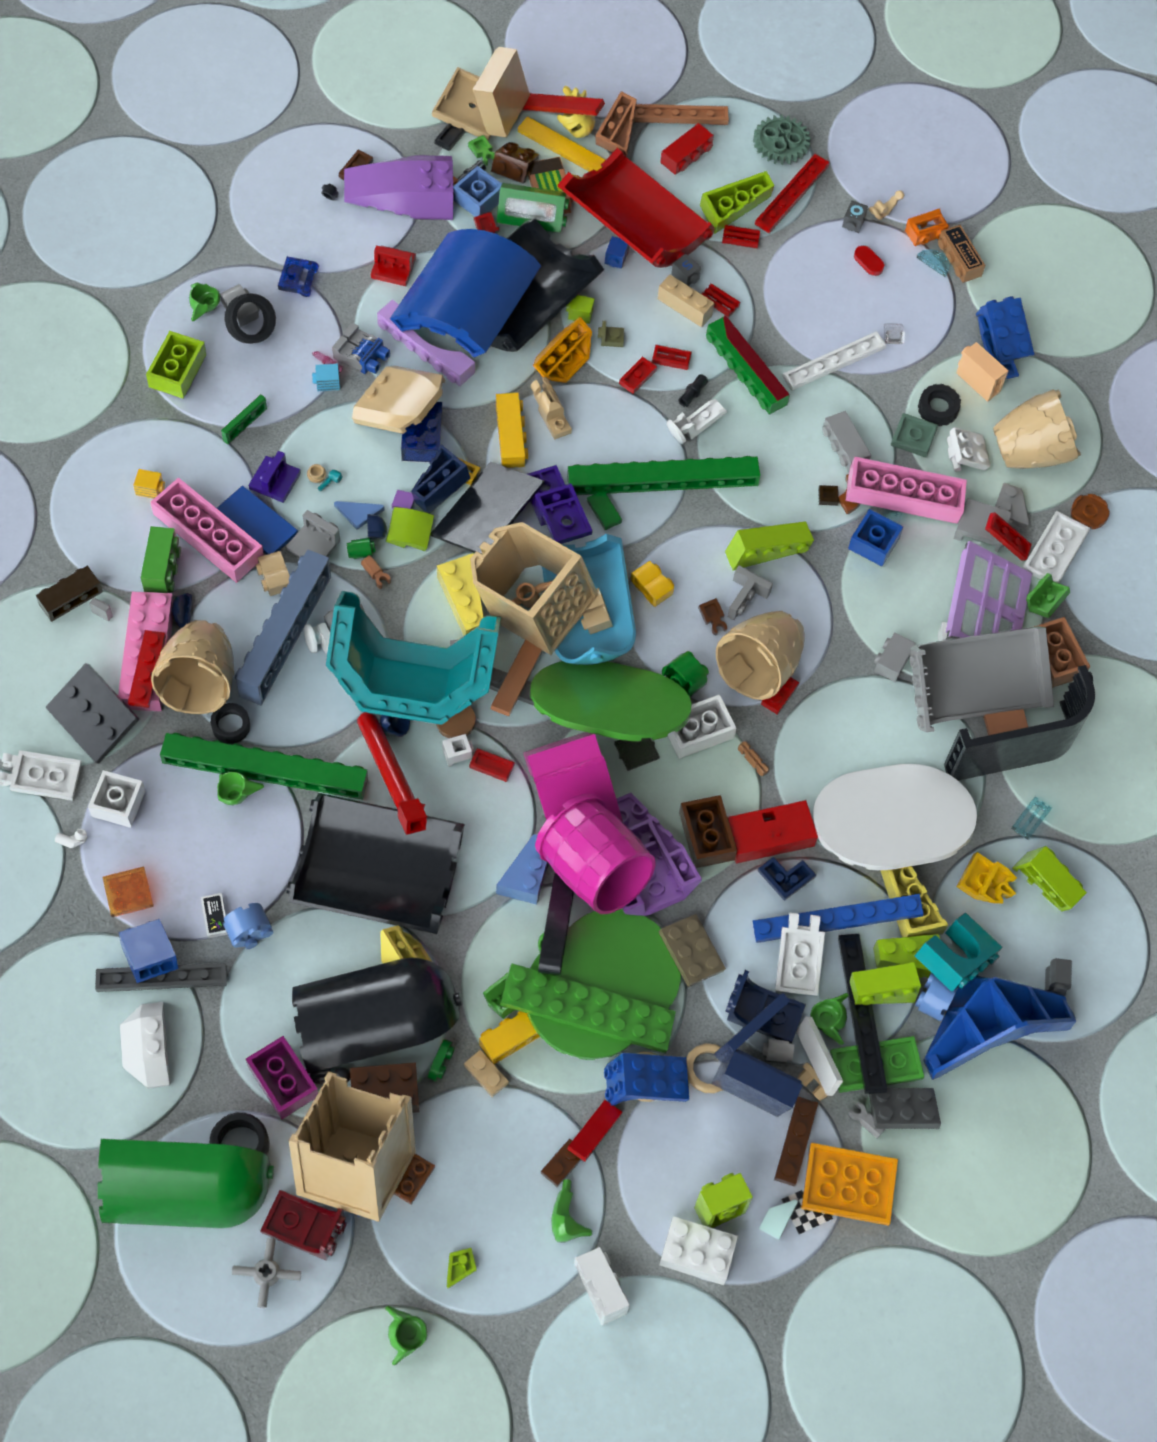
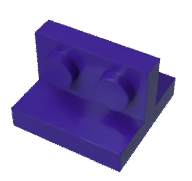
[248,451,301,503]

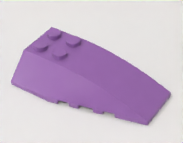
[344,155,453,220]
[617,793,702,916]

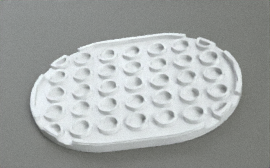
[813,764,977,870]

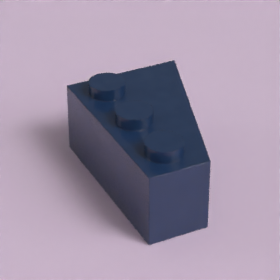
[411,444,471,514]

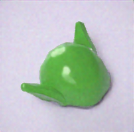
[189,282,220,321]
[217,772,264,806]
[810,993,849,1045]
[385,1306,427,1365]

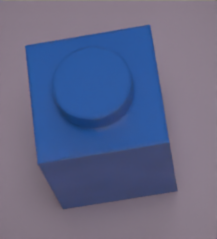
[605,236,629,269]

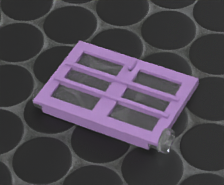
[946,540,1032,640]

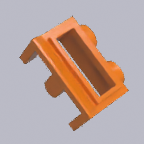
[905,208,949,246]

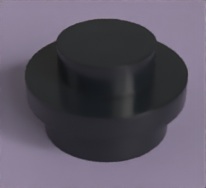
[321,184,339,200]

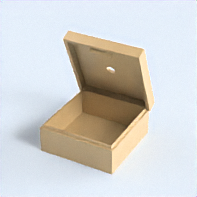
[432,47,530,140]

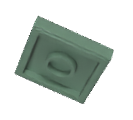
[891,413,938,458]

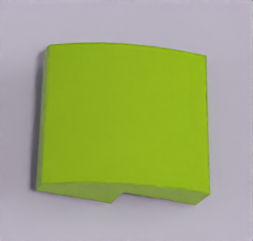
[386,507,434,551]

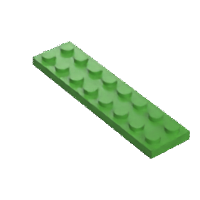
[500,963,676,1053]

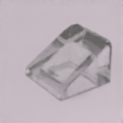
[884,323,905,344]

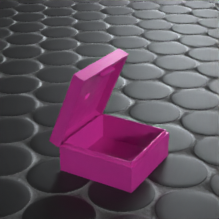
[523,732,623,822]

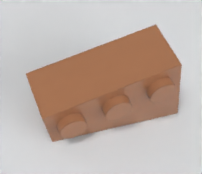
[595,91,637,157]

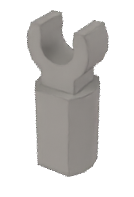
[849,1102,885,1138]

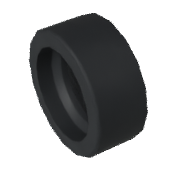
[210,703,250,744]

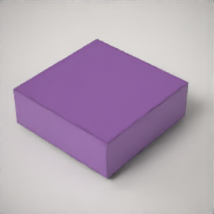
[392,489,415,509]

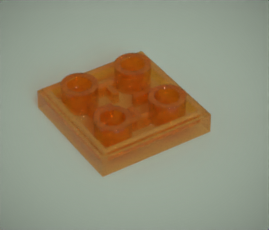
[102,866,154,917]

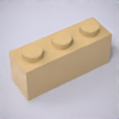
[657,275,714,327]

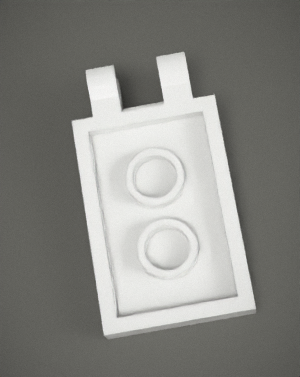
[0,750,82,801]
[775,913,825,996]

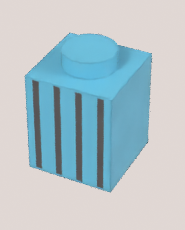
[312,364,340,391]

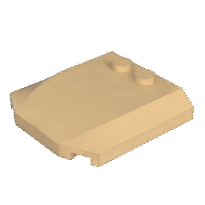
[352,366,445,434]

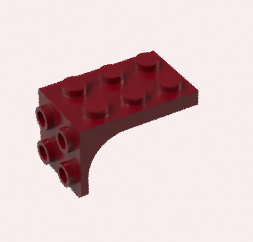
[260,1190,347,1261]

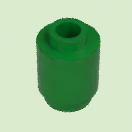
[346,537,376,559]

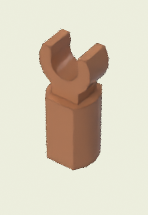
[361,555,391,589]

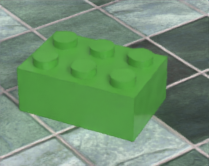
[140,526,181,593]

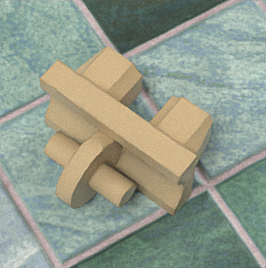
[797,1062,837,1101]

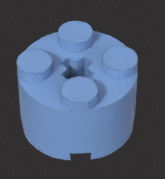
[223,903,273,949]
[915,972,957,1022]

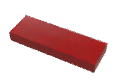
[985,512,1032,561]
[567,1100,622,1162]

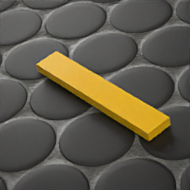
[517,116,605,172]

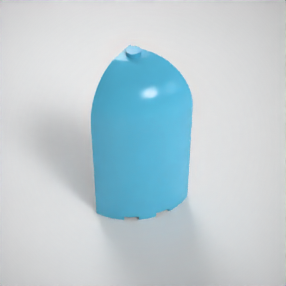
[542,534,636,665]

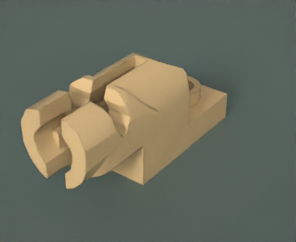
[531,377,572,440]

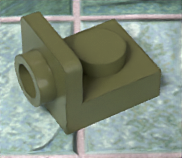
[598,321,624,347]

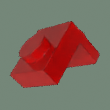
[473,212,500,234]

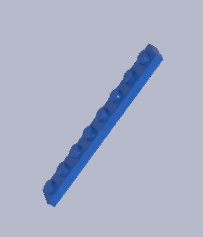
[753,894,923,943]

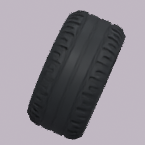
[224,293,276,344]
[209,1112,269,1155]

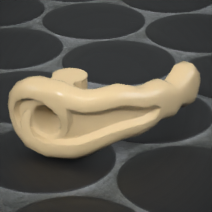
[869,190,904,220]

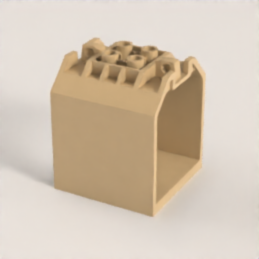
[470,522,598,655]

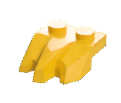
[956,852,1017,904]

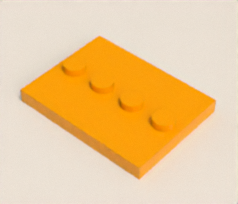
[801,1143,898,1226]

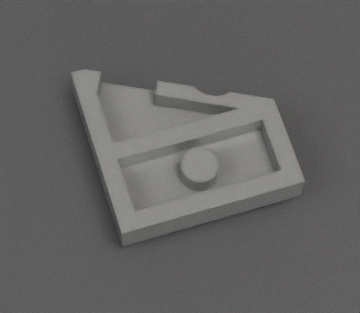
[995,483,1029,529]

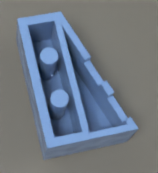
[496,834,549,905]

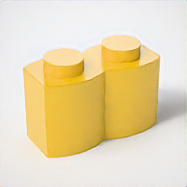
[630,561,674,607]

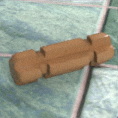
[738,741,769,776]

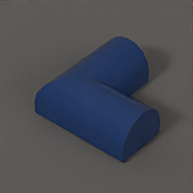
[757,857,816,901]

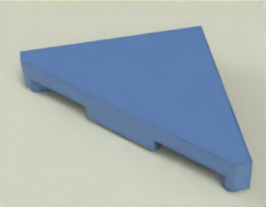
[334,501,385,530]

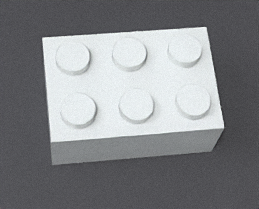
[668,694,736,759]
[659,1216,738,1285]

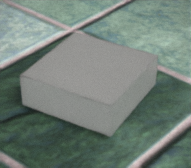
[89,598,113,621]

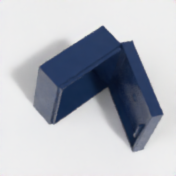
[711,993,803,1117]

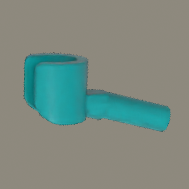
[317,469,342,491]

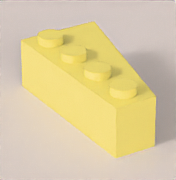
[437,553,483,636]
[880,866,948,937]

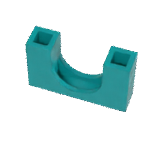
[915,912,1003,992]

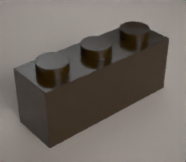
[36,565,103,622]

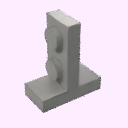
[727,566,773,620]

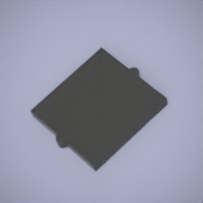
[614,738,660,771]

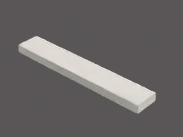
[782,331,886,391]

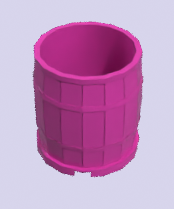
[535,794,656,914]

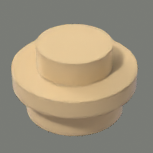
[307,464,326,483]

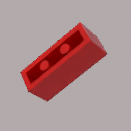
[660,123,714,175]

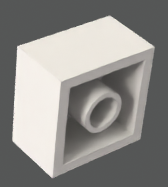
[88,770,146,827]

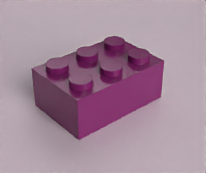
[246,1036,318,1120]

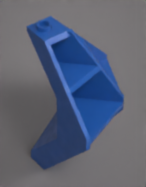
[923,976,1076,1080]

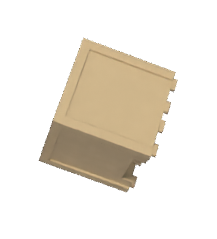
[289,1071,416,1222]

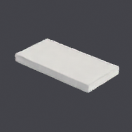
[1023,511,1090,583]

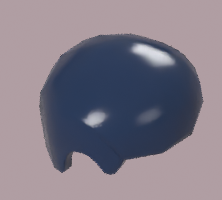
[380,715,410,737]

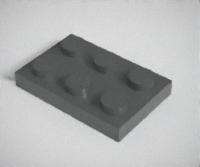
[869,1088,941,1129]

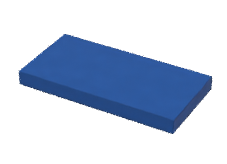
[217,485,298,555]

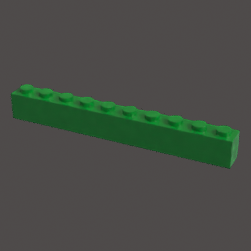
[567,456,760,495]
[160,733,368,800]

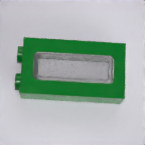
[496,183,569,233]

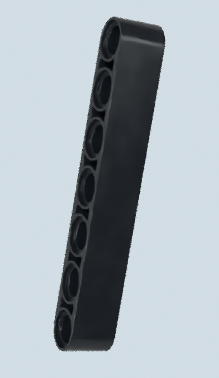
[538,873,574,975]

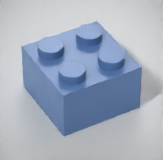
[453,166,502,217]

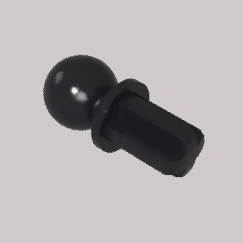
[310,1067,351,1084]

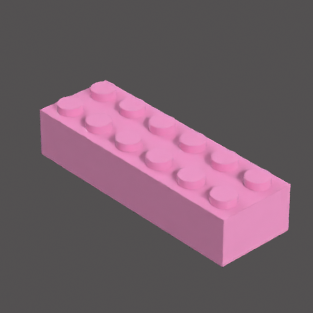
[845,457,967,524]
[150,477,264,583]
[118,592,173,711]

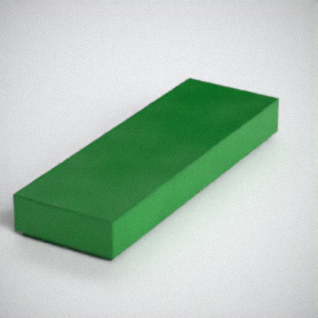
[221,394,267,444]

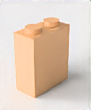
[956,342,1008,402]

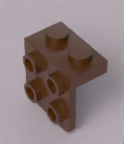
[491,142,539,183]

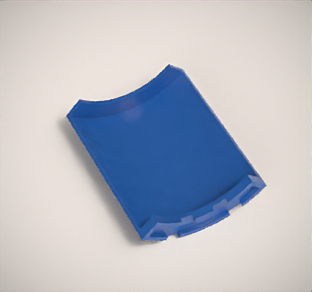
[390,229,541,357]

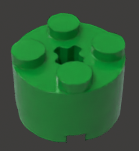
[662,651,709,697]

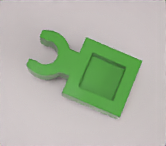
[468,135,495,166]

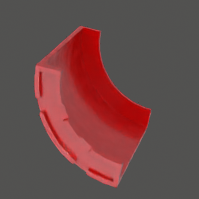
[557,148,715,268]

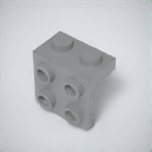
[287,510,340,558]

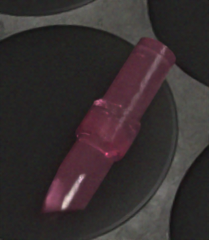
[312,351,343,373]

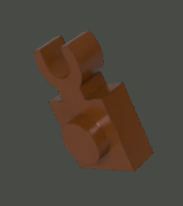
[698,598,727,636]

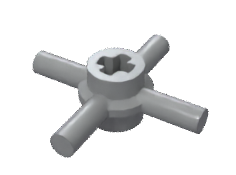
[232,1238,301,1308]

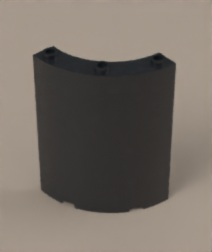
[491,218,604,352]
[286,793,465,934]

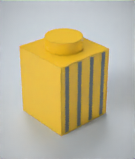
[133,469,165,499]

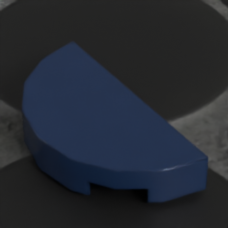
[172,593,192,628]

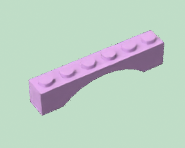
[377,300,475,386]

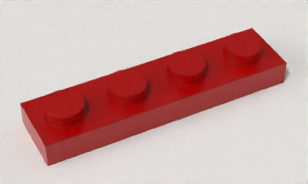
[128,630,166,708]

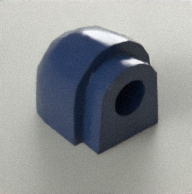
[367,514,387,539]

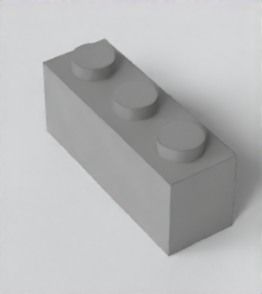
[822,411,871,473]

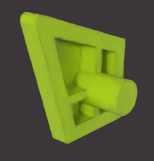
[447,1248,477,1289]

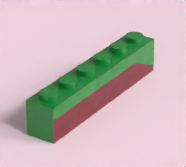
[706,316,790,415]

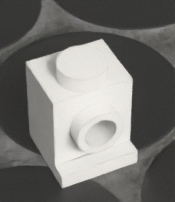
[442,734,474,767]

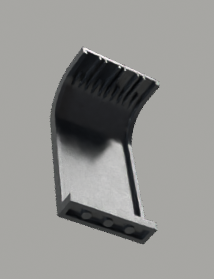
[944,665,1095,781]

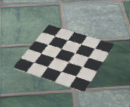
[781,1189,833,1234]

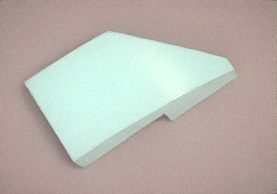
[759,1199,798,1239]

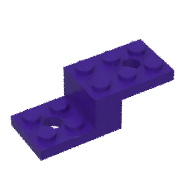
[527,465,593,544]

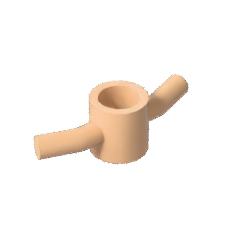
[511,581,552,608]

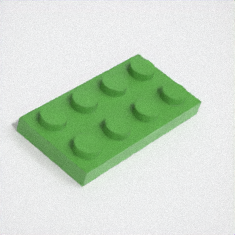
[830,1036,924,1093]

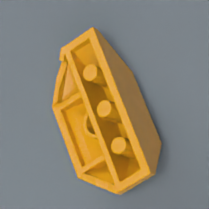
[533,317,592,383]

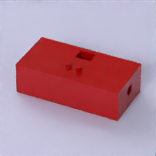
[727,800,818,864]

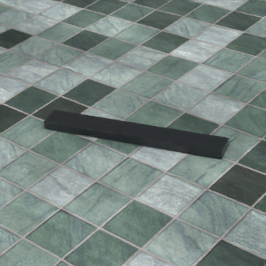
[838,934,887,1094]

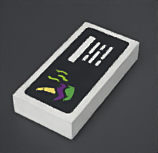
[201,893,228,938]

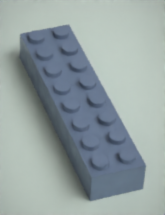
[235,549,331,705]

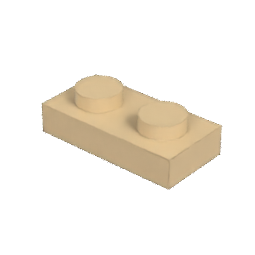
[464,1049,509,1097]

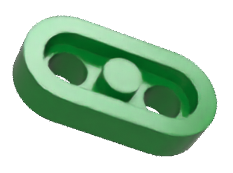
[428,1039,455,1082]

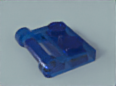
[278,256,319,297]

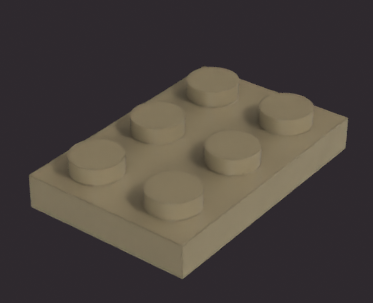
[659,914,726,987]

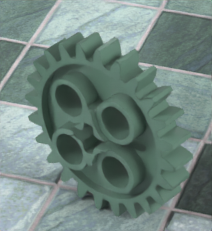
[753,115,811,165]

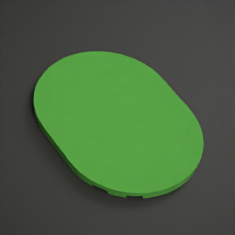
[530,661,691,741]
[527,909,681,1060]

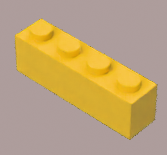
[496,393,528,468]
[479,1011,540,1064]

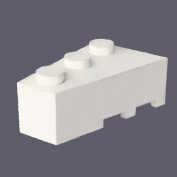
[574,1247,630,1325]

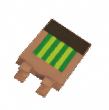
[527,157,573,217]

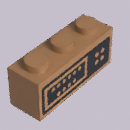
[938,225,985,283]

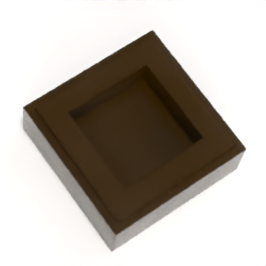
[818,485,839,506]

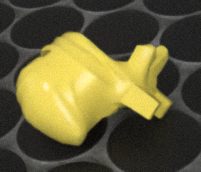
[557,86,595,138]

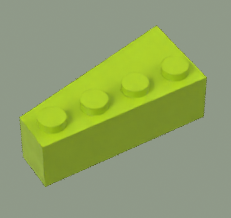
[725,521,814,571]

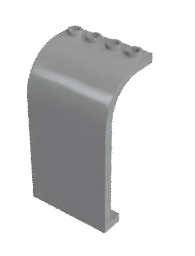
[910,626,1054,732]

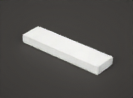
[796,1016,843,1096]

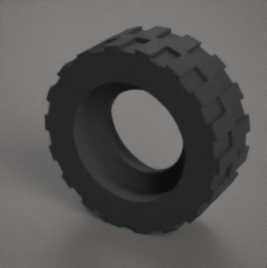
[918,384,961,426]

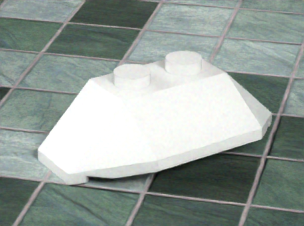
[120,1002,170,1089]

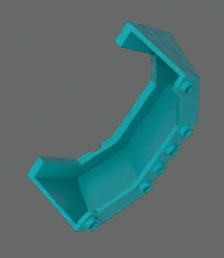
[326,591,501,725]

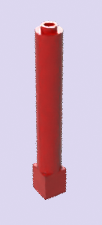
[357,712,427,835]

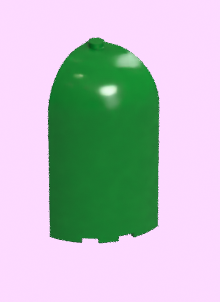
[97,1139,274,1228]

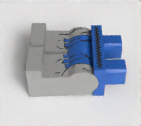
[332,322,390,374]

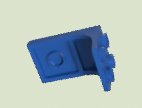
[976,296,1035,362]
[604,1053,690,1106]

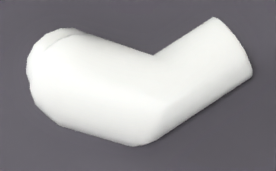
[55,829,87,848]

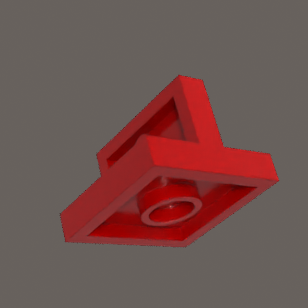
[371,245,416,286]

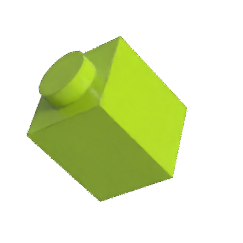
[566,295,595,324]

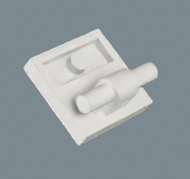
[947,427,990,472]

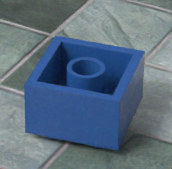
[848,509,903,567]

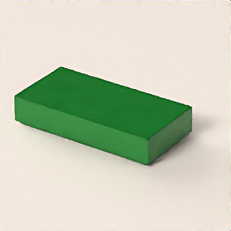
[587,490,622,530]

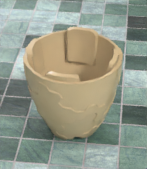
[993,389,1081,469]
[716,611,805,700]
[151,620,234,714]

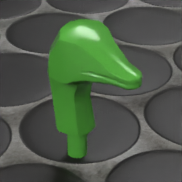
[551,1179,592,1243]

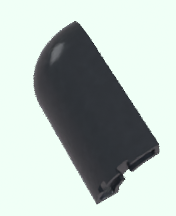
[292,958,463,1073]

